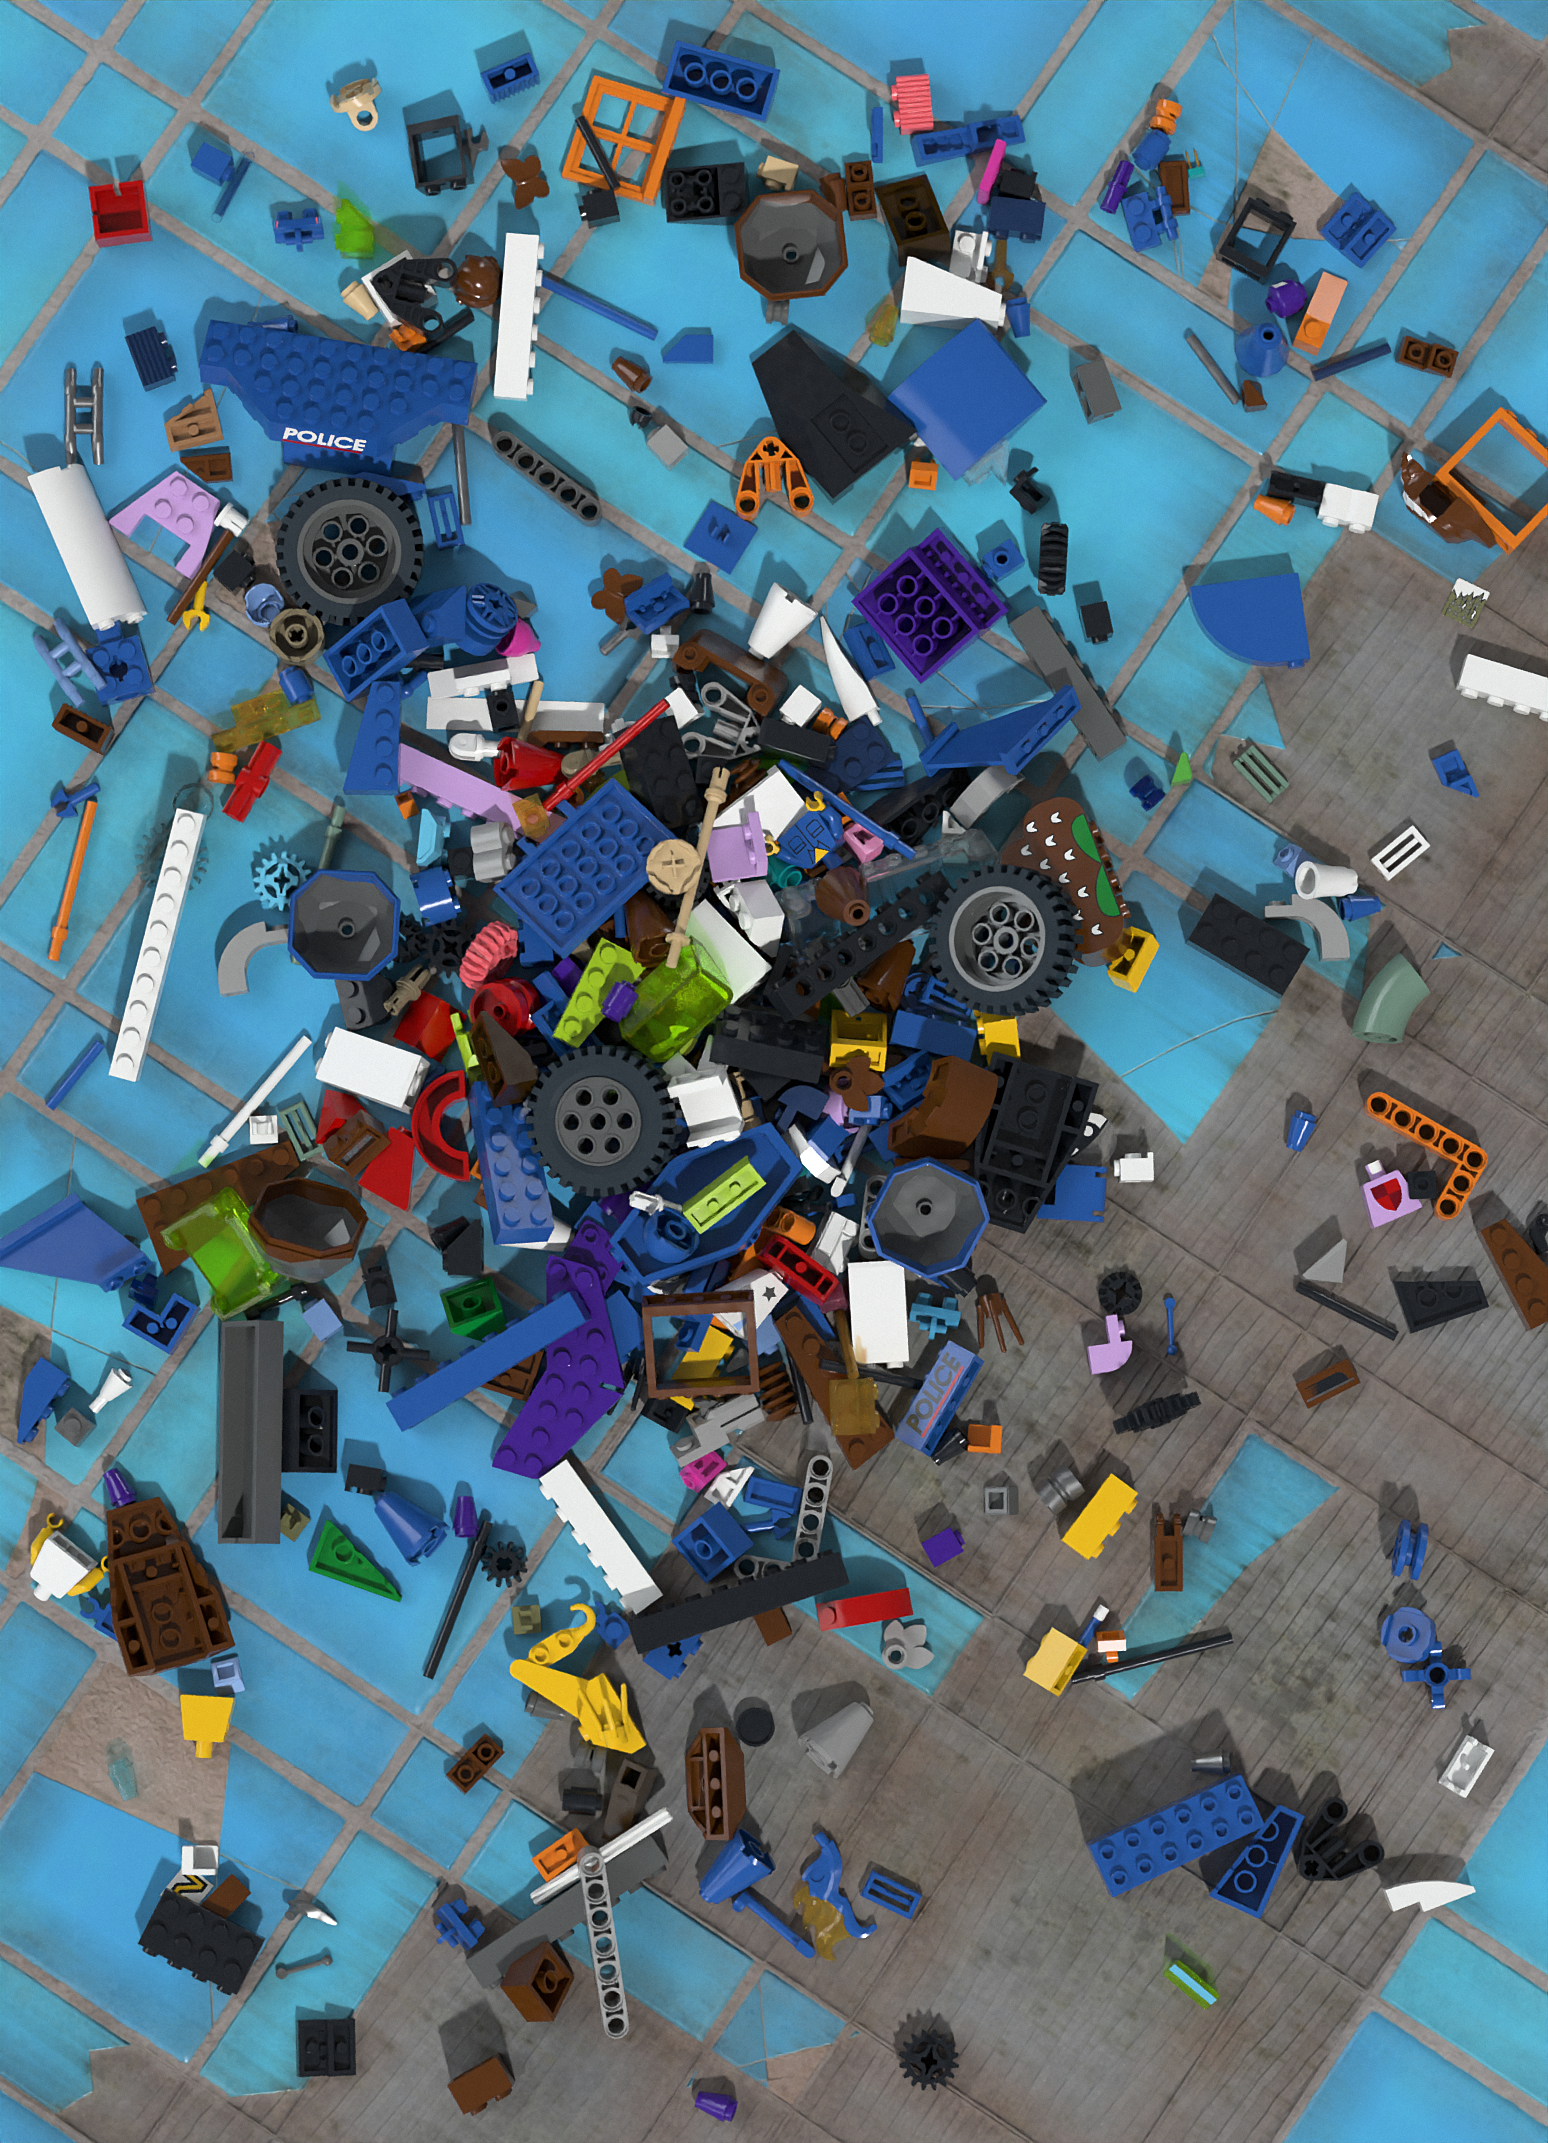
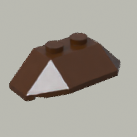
[685,1727,746,1840]

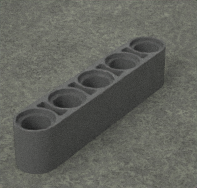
[492,431,602,527]

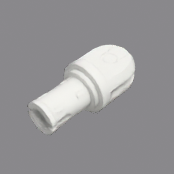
[449,733,501,761]

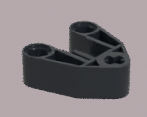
[373,258,459,340]
[1296,1797,1385,1881]

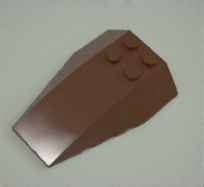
[106,1497,235,1677]

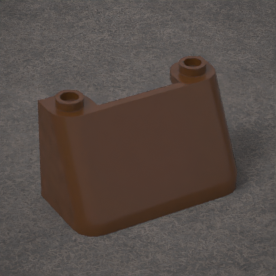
[671,629,789,724]

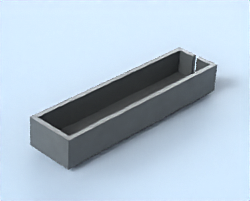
[218,1320,284,1544]

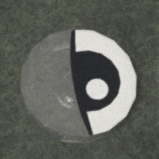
[1070,1113,1117,1166]

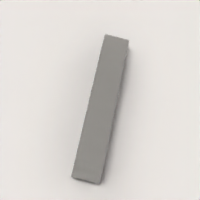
[577,1846,629,2039]

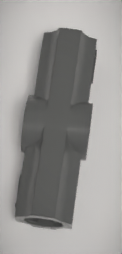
[803,936,870,1017]

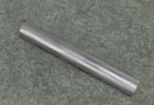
[1185,334,1242,405]

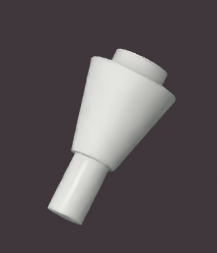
[89,1368,133,1413]

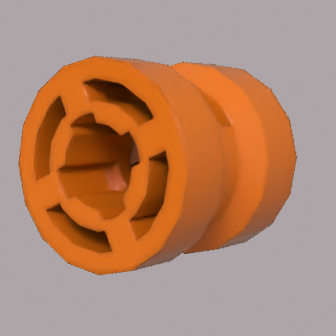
[1149,99,1183,135]
[811,706,849,742]
[207,752,238,784]

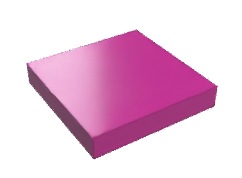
[977,139,1007,206]

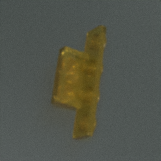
[211,688,321,753]

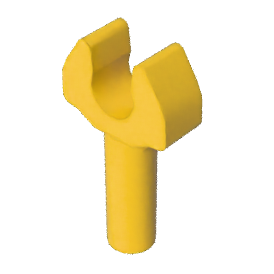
[182,581,211,632]

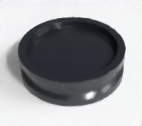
[736,1707,775,1747]

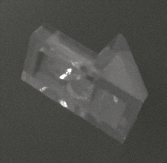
[963,440,1010,487]

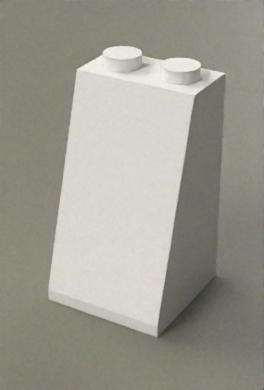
[900,257,1006,334]
[673,899,772,1006]
[315,1027,431,1115]
[847,1261,909,1369]

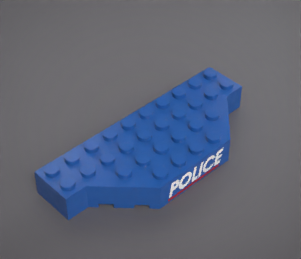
[199,319,478,458]

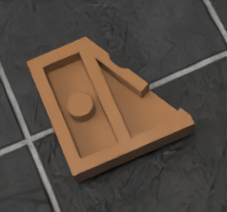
[164,388,224,452]

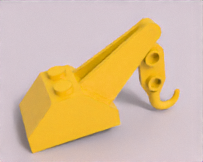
[510,1603,647,1754]

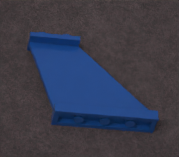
[919,685,1082,777]
[0,1192,153,1293]

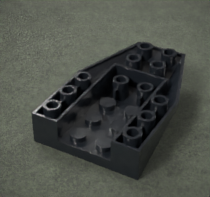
[751,330,918,505]

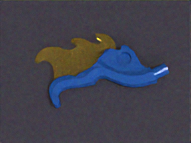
[793,1830,877,1961]

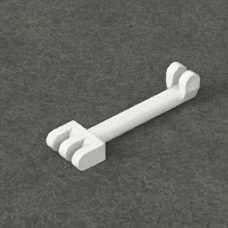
[831,1121,887,1197]

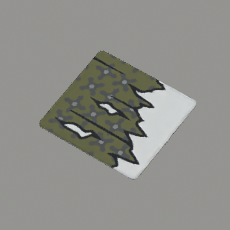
[1442,578,1490,628]

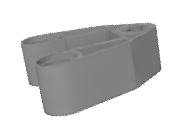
[681,682,763,764]
[949,765,1026,831]

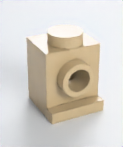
[756,155,799,192]

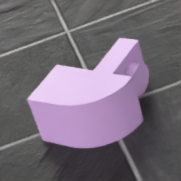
[1087,1315,1132,1375]

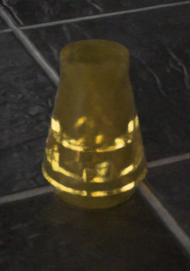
[868,304,900,347]

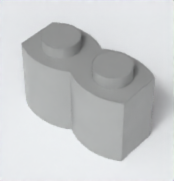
[470,821,517,883]

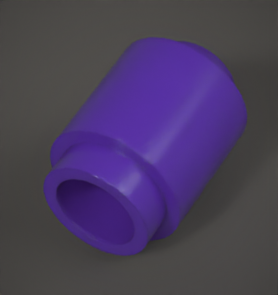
[600,980,639,1023]

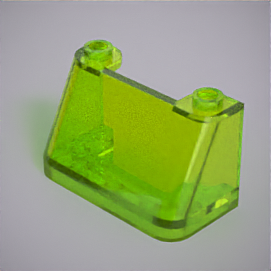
[160,1187,288,1322]

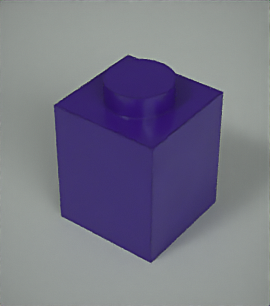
[921,1527,965,1568]

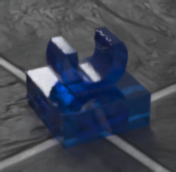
[128,1273,159,1309]

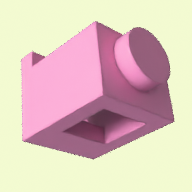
[842,822,884,868]

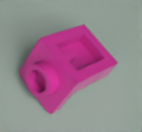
[679,1451,728,1493]

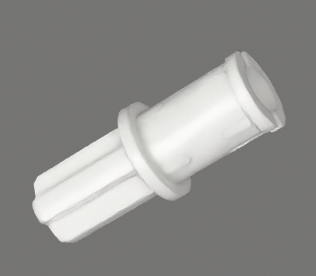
[629,1191,682,1216]

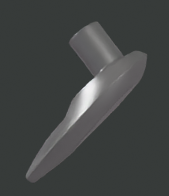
[285,1900,337,1926]

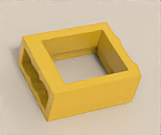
[829,1010,887,1071]

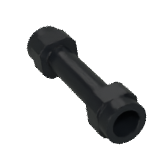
[242,1281,309,1321]

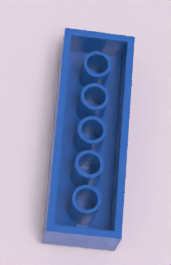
[467,1081,555,1245]

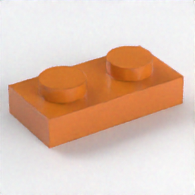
[531,1827,590,1882]

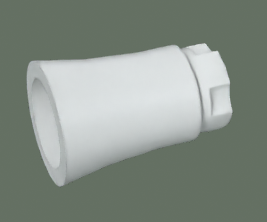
[1295,861,1358,900]

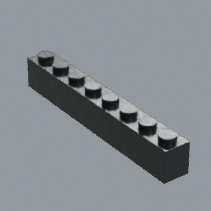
[628,1549,850,1655]

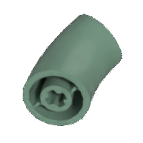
[1351,953,1431,1044]

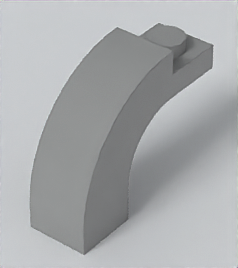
[1263,894,1350,962]
[218,921,289,998]

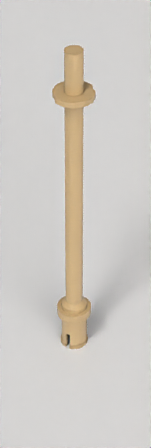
[665,767,730,968]

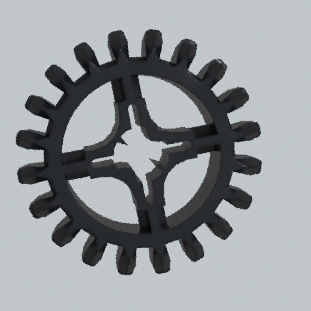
[1038,522,1069,596]

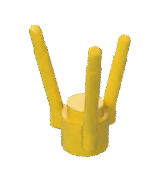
[577,1683,630,1747]

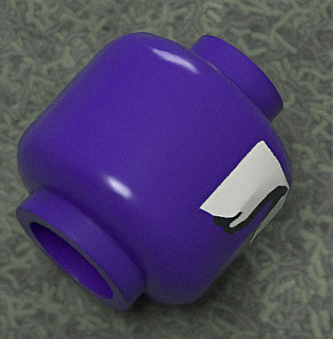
[1265,278,1307,318]

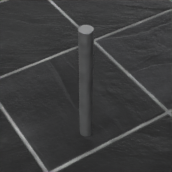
[452,423,472,526]

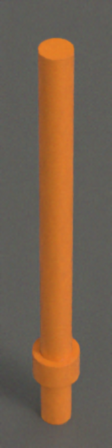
[48,801,98,962]

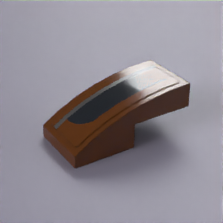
[1296,1358,1361,1409]

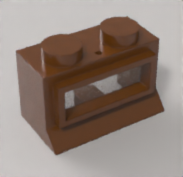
[323,1109,391,1178]

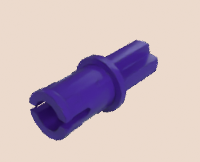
[1100,160,1135,214]

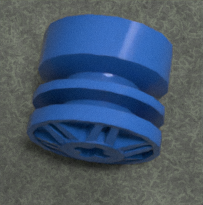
[455,583,518,656]

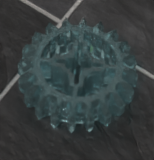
[135,822,209,891]

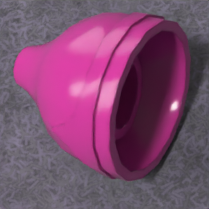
[495,617,541,657]

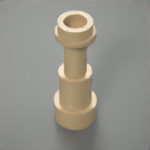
[728,1072,762,1132]

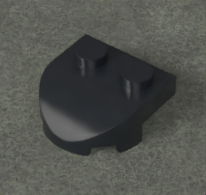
[334,972,397,1033]

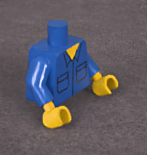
[764,791,845,870]

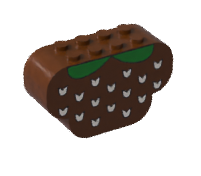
[1001,797,1132,967]

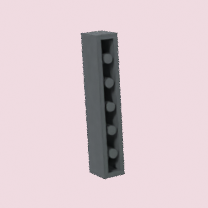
[1009,605,1128,763]

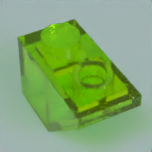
[335,199,375,259]

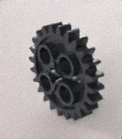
[1112,1392,1201,1435]

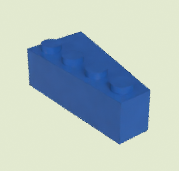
[343,681,402,796]
[516,856,560,969]

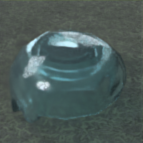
[172,783,214,821]

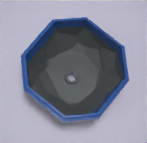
[287,869,401,981]
[866,1156,990,1279]

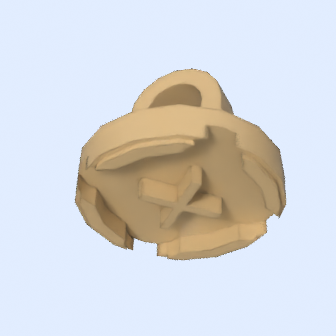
[329,78,382,131]
[646,839,701,895]

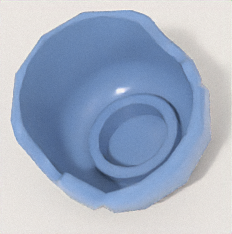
[245,583,286,628]

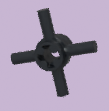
[346,1309,430,1393]

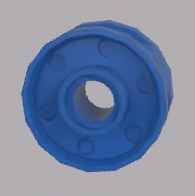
[1391,1519,1429,1580]

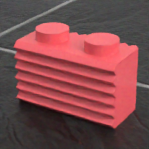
[891,74,933,135]

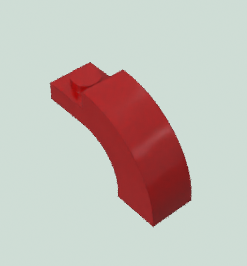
[816,1587,913,1631]

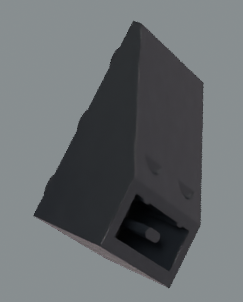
[664,162,750,225]

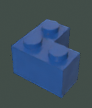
[122,1293,201,1356]

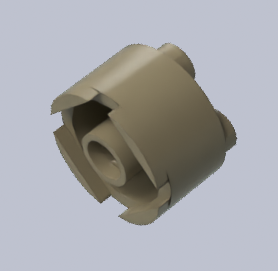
[269,608,327,668]

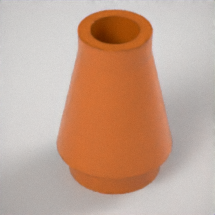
[1253,494,1296,526]

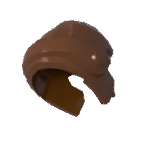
[453,255,503,309]

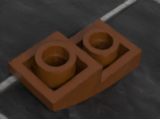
[844,160,877,221]
[1395,335,1459,378]
[445,1733,505,1795]
[201,1874,251,1918]

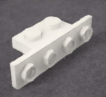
[427,653,539,700]

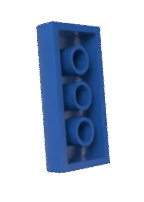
[661,40,780,123]
[283,442,398,477]

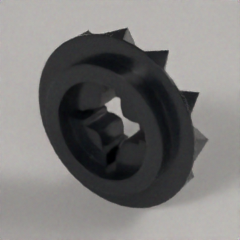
[392,919,425,963]
[1098,1272,1143,1316]

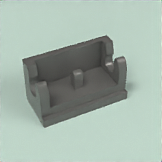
[1070,359,1122,425]

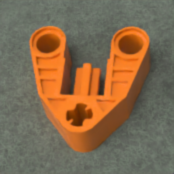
[735,436,814,521]

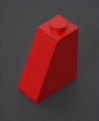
[358,1126,416,1212]

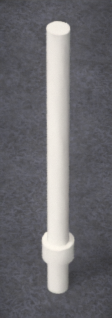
[198,1036,312,1168]

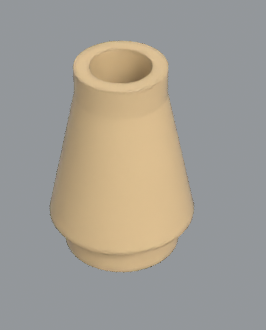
[340,280,379,321]

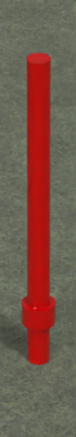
[542,698,671,812]

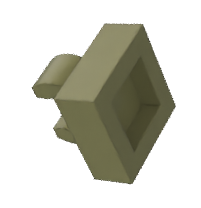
[280,1503,311,1542]
[512,1605,542,1635]

